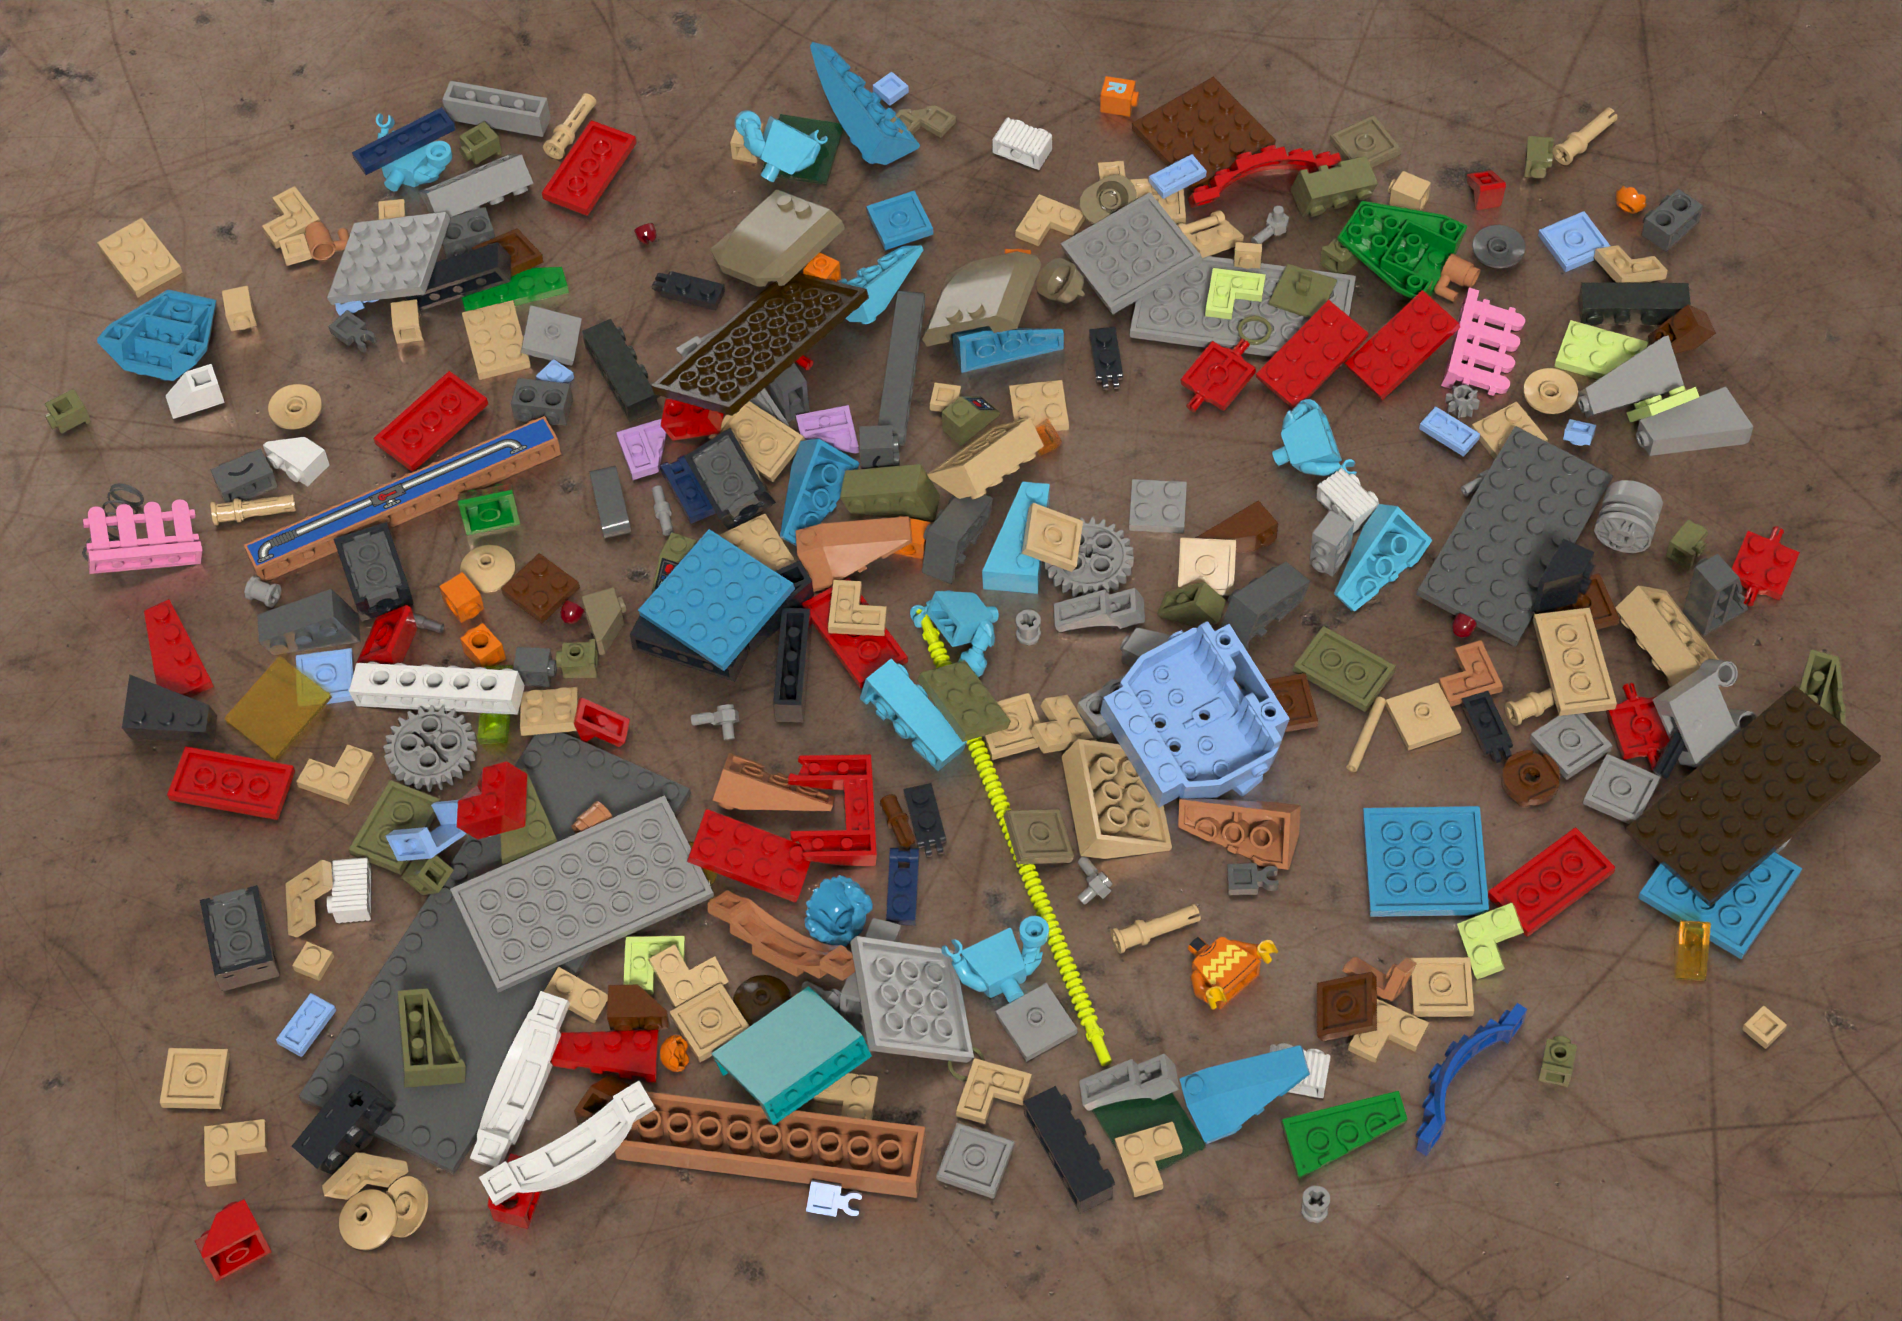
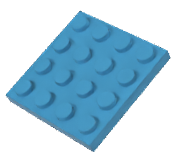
[638,529,795,671]
[1363,806,1489,917]
[1638,852,1802,960]

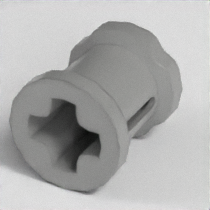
[244,575,281,608]
[1016,609,1041,646]
[1301,1185,1330,1223]

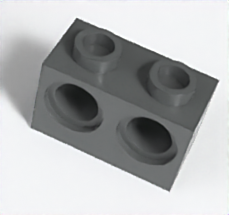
[1642,189,1703,252]
[442,207,495,258]
[511,378,573,425]

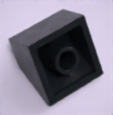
[1533,539,1596,613]

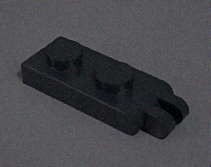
[651,271,725,311]
[1089,327,1123,391]
[1461,691,1513,764]
[903,783,947,857]

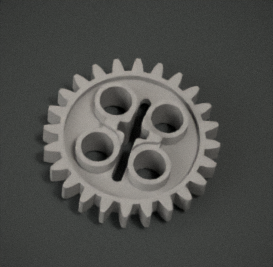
[1044,517,1134,597]
[383,705,477,792]

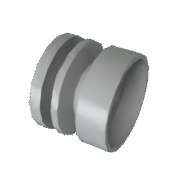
[1594,480,1663,553]

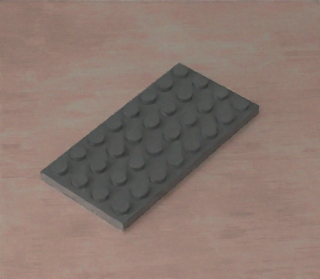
[1416,426,1613,647]

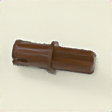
[880,794,915,848]

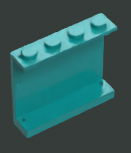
[711,986,872,1125]

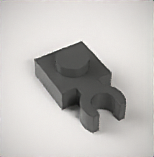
[328,310,377,352]
[1227,863,1279,895]

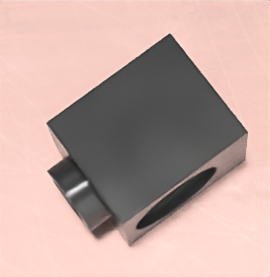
[513,647,557,687]

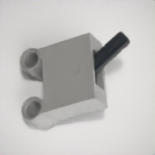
[1653,659,1757,778]

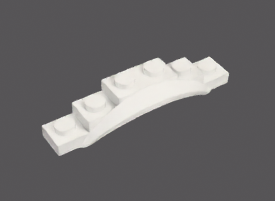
[470,991,570,1168]
[479,1081,656,1206]

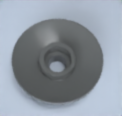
[1472,225,1525,268]

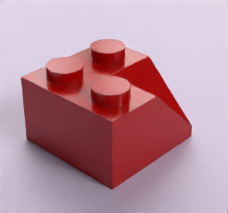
[457,761,527,840]
[194,1199,272,1282]

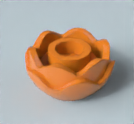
[1615,186,1647,214]
[660,1035,689,1072]

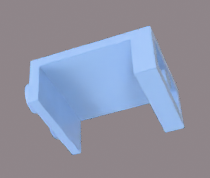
[386,800,467,861]

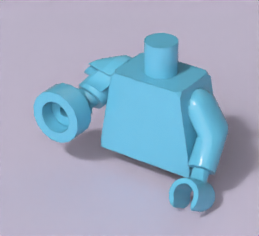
[734,110,828,183]
[376,113,452,191]
[1272,399,1357,476]
[910,590,999,677]
[941,916,1049,1003]

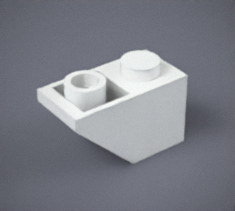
[166,364,225,419]
[263,437,329,487]

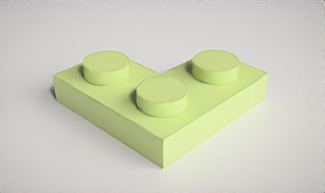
[1205,268,1266,320]
[1626,385,1699,422]
[1457,903,1524,980]
[623,936,686,995]

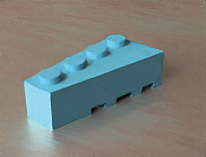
[982,482,1050,594]
[860,659,967,771]

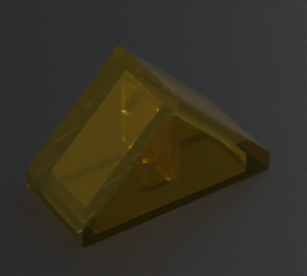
[1674,920,1711,981]

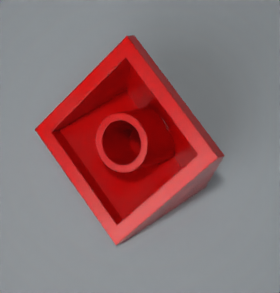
[356,605,417,665]

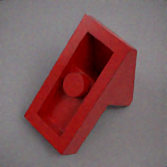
[1467,170,1506,210]
[573,697,630,747]

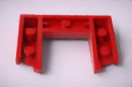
[788,754,877,866]

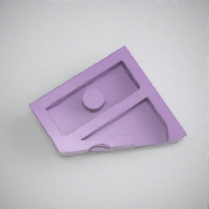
[796,405,859,453]
[616,419,667,480]

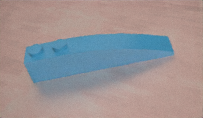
[810,42,920,165]

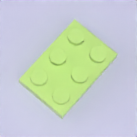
[1555,320,1648,379]

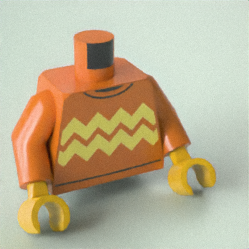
[1188,937,1279,1010]

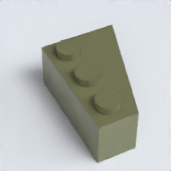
[1290,156,1378,217]
[840,464,940,522]
[1799,649,1848,728]
[500,768,557,865]
[397,988,466,1088]

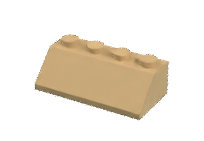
[927,417,1044,499]
[1615,585,1719,687]

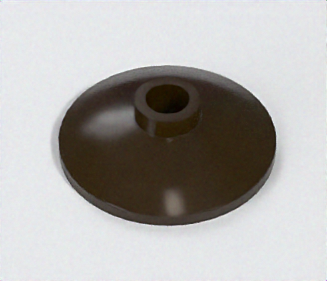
[733,975,792,1026]

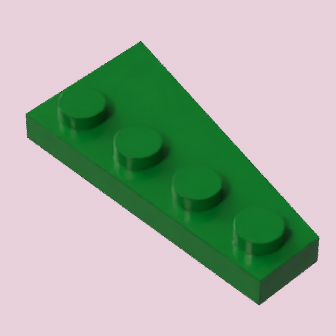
[462,267,569,312]
[1281,1091,1408,1180]

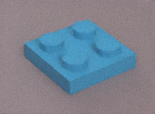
[866,190,934,250]

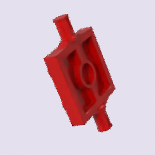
[1180,338,1256,412]
[1731,526,1800,606]
[1606,683,1670,771]

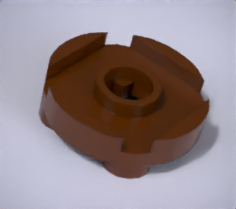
[1501,750,1560,807]

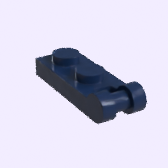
[659,455,716,524]
[886,848,919,926]

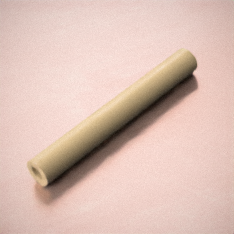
[1346,697,1386,772]

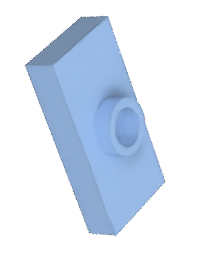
[1149,154,1206,199]
[1419,407,1480,457]
[276,993,336,1057]

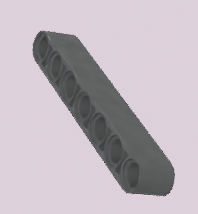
[878,291,925,446]

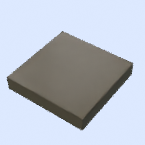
[1330,115,1401,168]
[1004,809,1074,865]

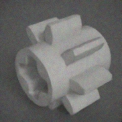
[1445,384,1480,418]

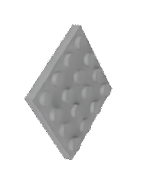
[1061,192,1203,314]
[327,212,450,305]
[850,936,974,1063]

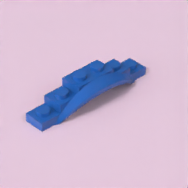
[1415,1003,1527,1156]

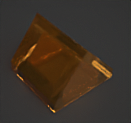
[1035,419,1062,456]

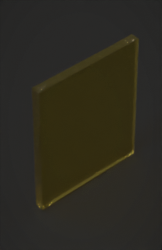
[224,656,332,760]

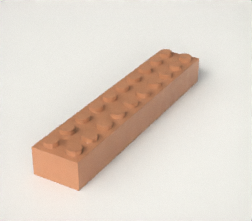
[615,1092,926,1198]

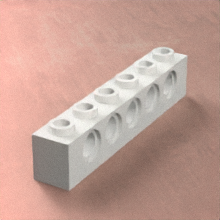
[349,662,525,715]

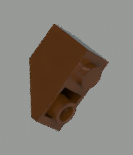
[1648,304,1716,354]
[607,984,670,1031]
[574,1075,631,1126]

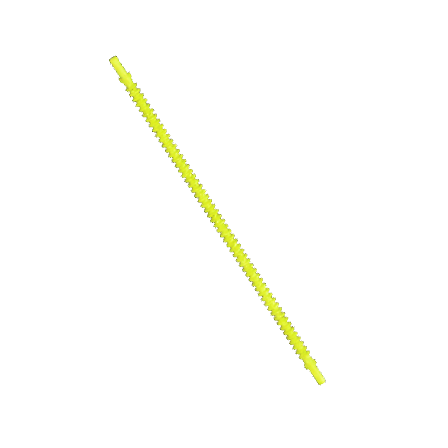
[916,609,1112,1066]

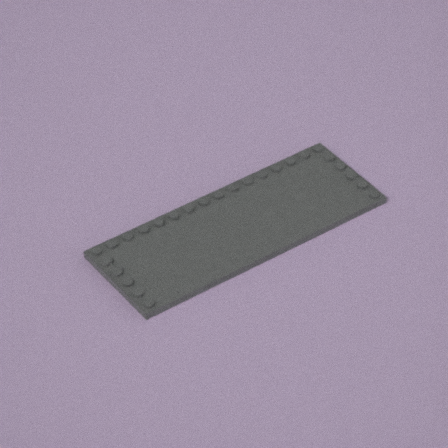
[299,732,691,1175]

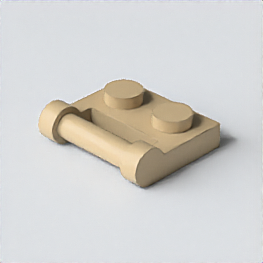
[1177,210,1243,258]

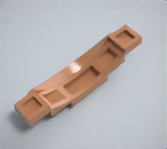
[707,890,855,981]

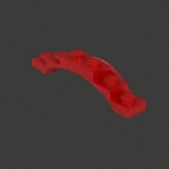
[1188,145,1342,208]

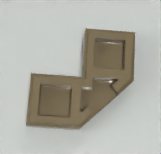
[890,105,956,138]

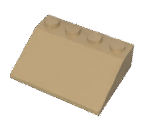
[1062,739,1172,859]

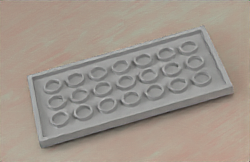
[1130,256,1356,366]
[450,795,714,993]

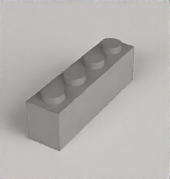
[442,81,551,137]

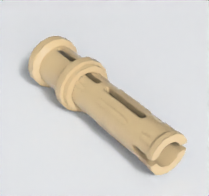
[543,93,596,159]
[1552,107,1618,165]
[211,494,296,526]
[1505,688,1556,726]
[1111,904,1201,954]

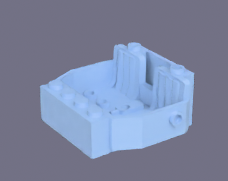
[1100,621,1289,808]

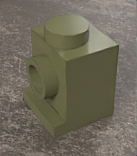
[459,121,502,164]
[1524,136,1554,178]
[1320,235,1359,274]
[45,389,91,434]
[1666,519,1708,571]
[556,639,598,678]
[401,855,454,895]
[1538,1036,1577,1087]

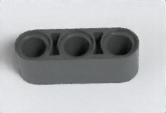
[589,466,631,539]

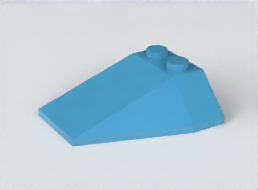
[97,290,216,381]

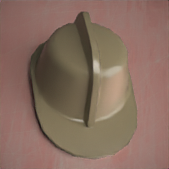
[1080,175,1137,224]
[1036,258,1085,303]

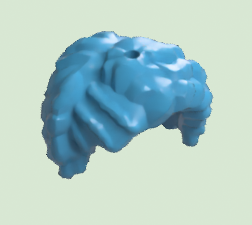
[805,875,873,947]

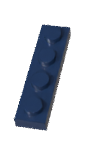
[352,107,456,175]

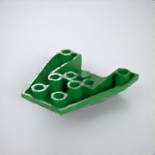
[1337,201,1468,299]

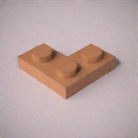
[1439,640,1503,707]

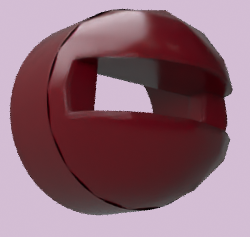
[634,223,657,245]
[560,601,585,624]
[1452,613,1477,638]

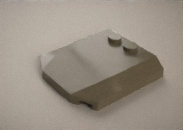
[710,189,845,286]
[922,251,1041,346]

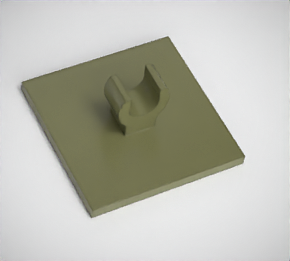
[1269,264,1337,318]

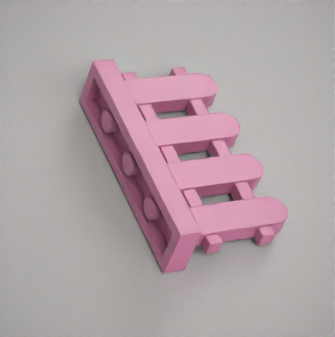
[1441,288,1525,396]
[83,499,202,574]

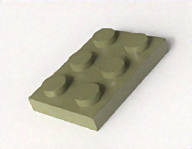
[1293,626,1396,712]
[917,660,1011,742]
[349,780,441,875]

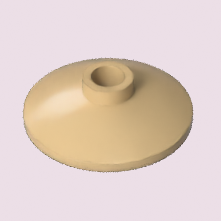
[1523,368,1578,414]
[268,384,322,429]
[460,545,515,593]
[386,1176,428,1238]
[339,1189,397,1250]

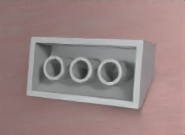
[418,153,533,217]

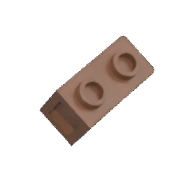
[1342,957,1417,1002]

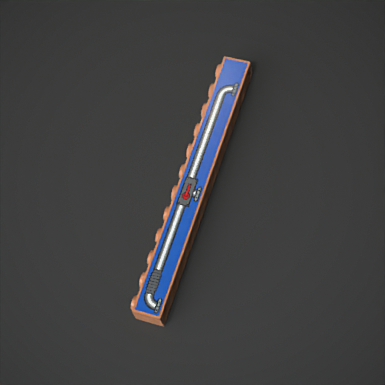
[244,416,561,582]

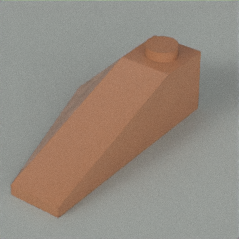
[796,516,912,592]
[713,753,835,811]
[1178,798,1301,870]

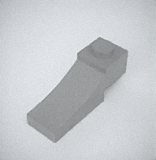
[1054,588,1145,632]
[1079,1054,1179,1111]

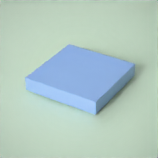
[1538,211,1610,272]
[296,648,354,707]

